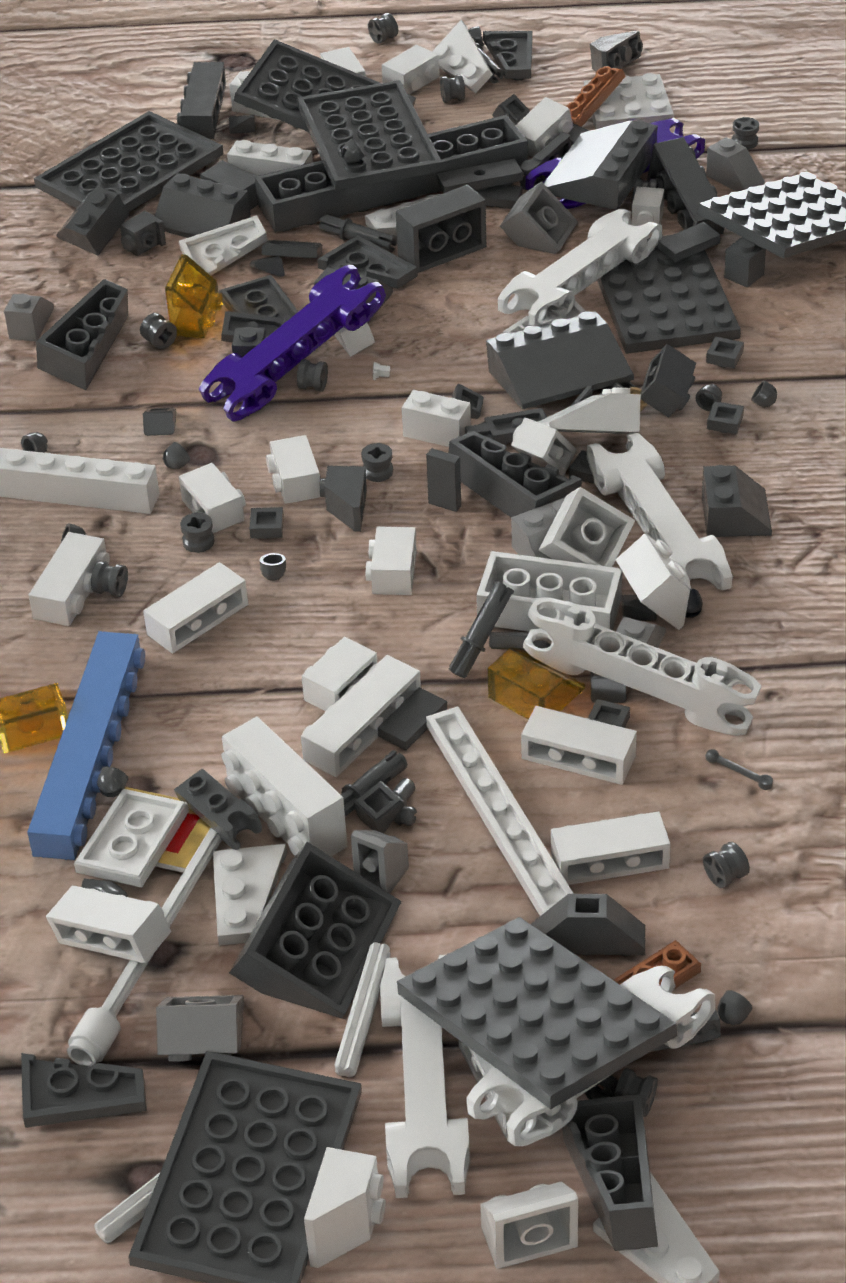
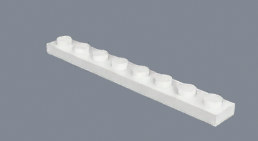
[426,706,574,916]

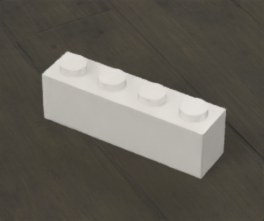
[301,655,421,778]

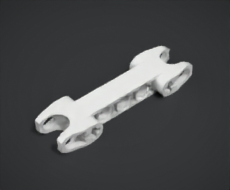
[498,209,662,326]
[587,432,733,590]
[523,597,761,736]
[380,955,470,1198]
[466,966,715,1146]

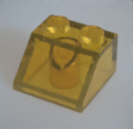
[165,254,223,338]
[488,649,585,720]
[0,683,68,754]

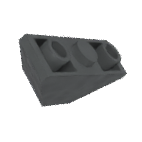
[590,31,643,72]
[531,894,645,956]

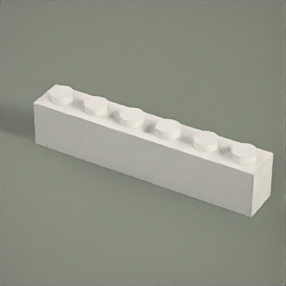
[0,448,160,514]

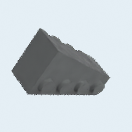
[647,137,725,234]
[36,279,128,390]
[448,431,582,517]
[562,1094,658,1251]

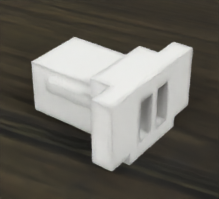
[373,362,390,380]

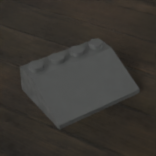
[544,120,658,210]
[486,311,634,410]
[229,842,402,1018]

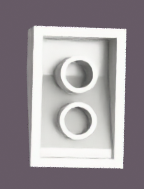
[538,388,641,434]

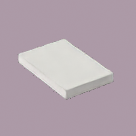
[74,789,189,888]

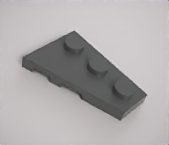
[21,1053,147,1128]

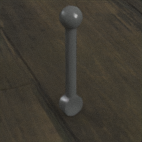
[706,749,773,790]

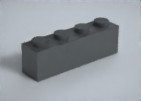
[177,62,226,139]

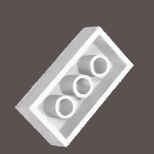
[476,551,622,632]
[221,716,348,857]

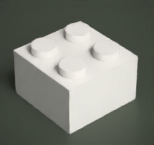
[538,487,635,567]

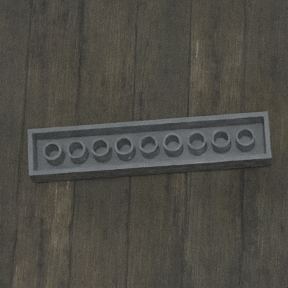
[255,115,528,233]

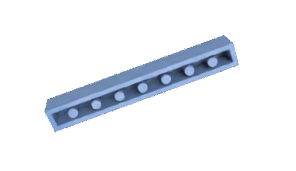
[27,631,145,860]

